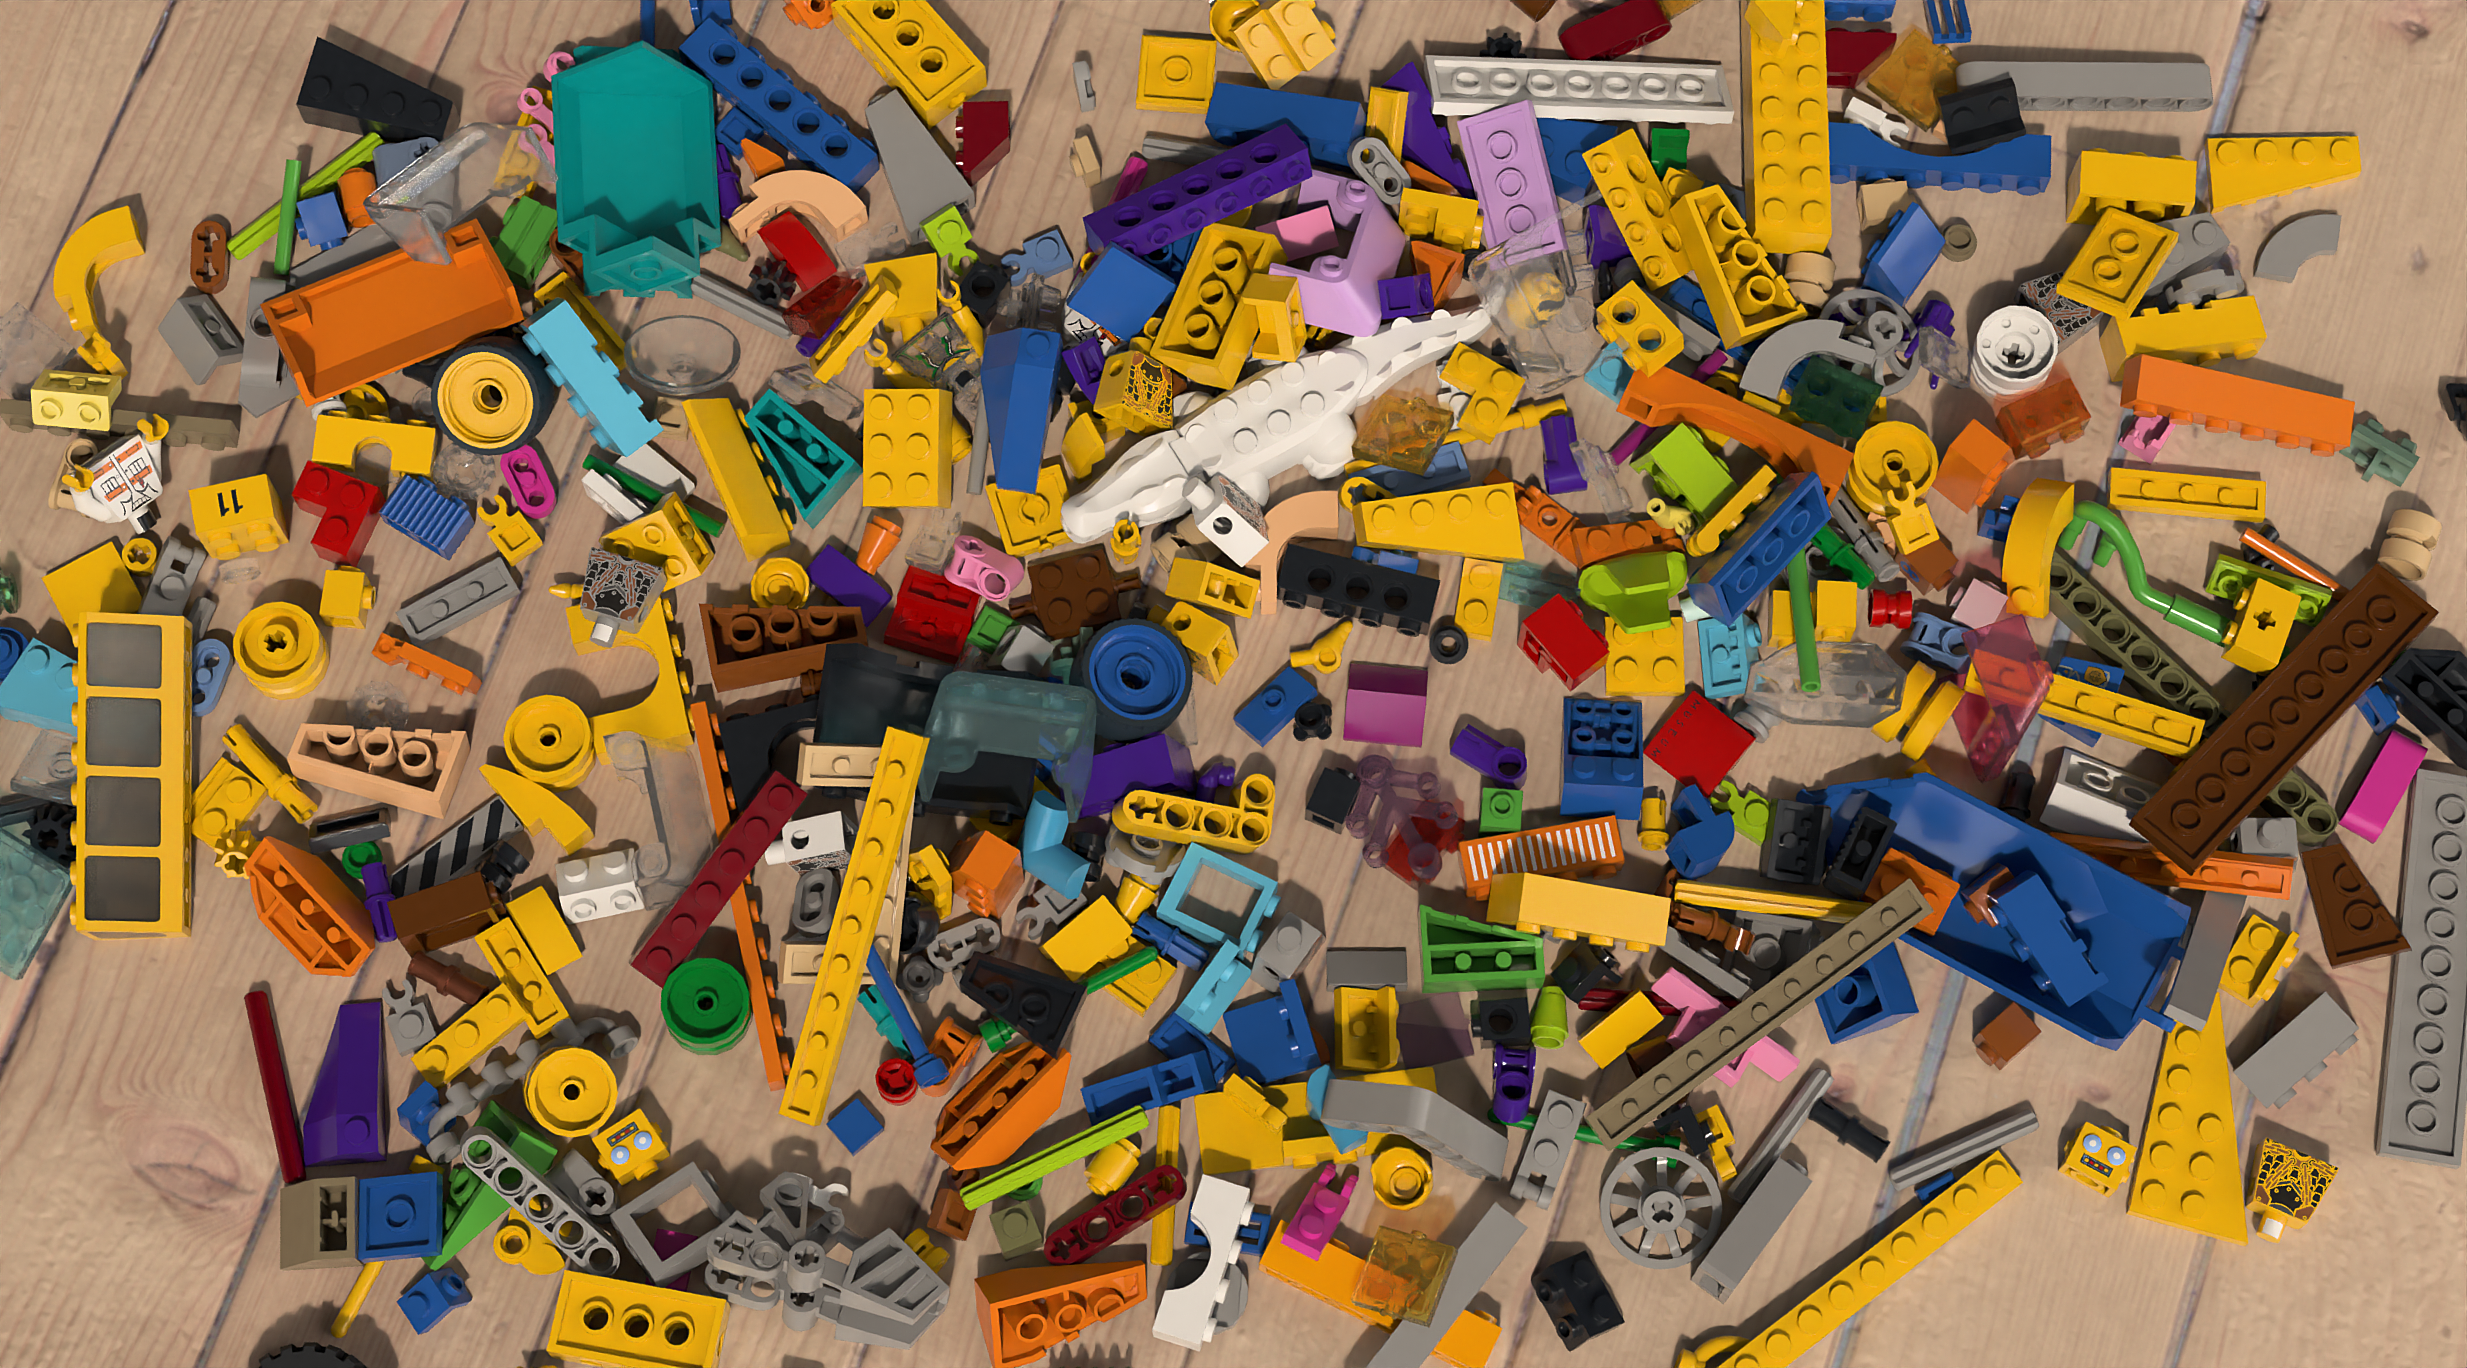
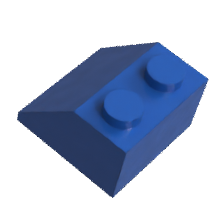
[1815,942,1919,1045]

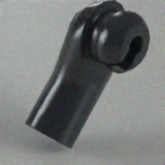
[2243,524,2280,571]

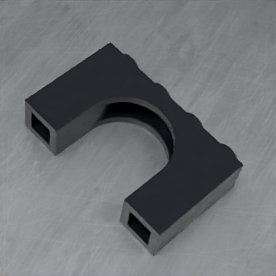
[718,694,819,814]

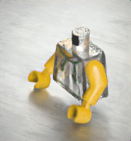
[864,280,984,398]

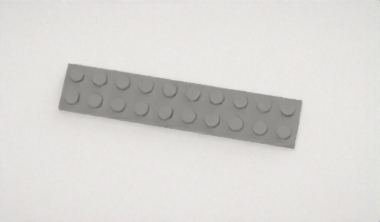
[2376,768,2467,1169]

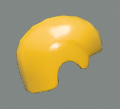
[1209,0,1261,53]
[750,557,810,609]
[1370,1146,1433,1211]

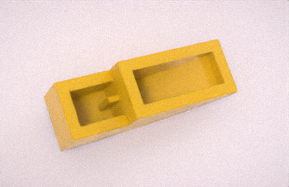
[479,764,594,857]

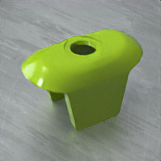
[1578,551,1688,634]

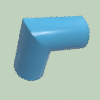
[1016,790,1090,899]
[1305,1064,1368,1154]

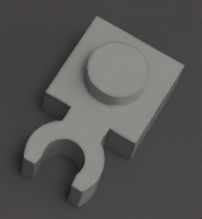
[1015,885,1089,940]
[382,979,437,1057]

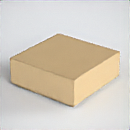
[651,395,690,442]

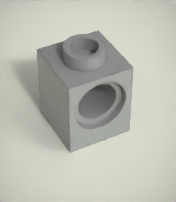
[986,624,1054,676]

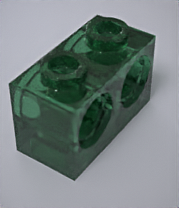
[1789,355,1884,441]

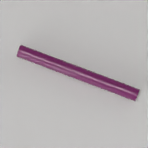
[1607,349,1728,467]

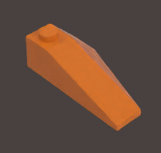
[974,1260,1147,1368]

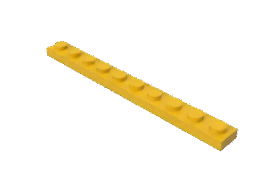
[778,726,930,1126]
[1717,1150,2023,1368]

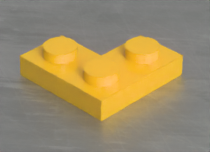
[1439,342,1526,445]

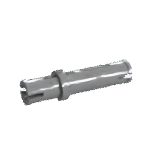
[1829,485,1900,582]

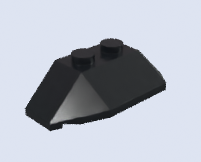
[2381,648,2467,770]

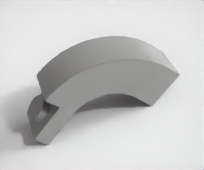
[1739,319,1877,403]

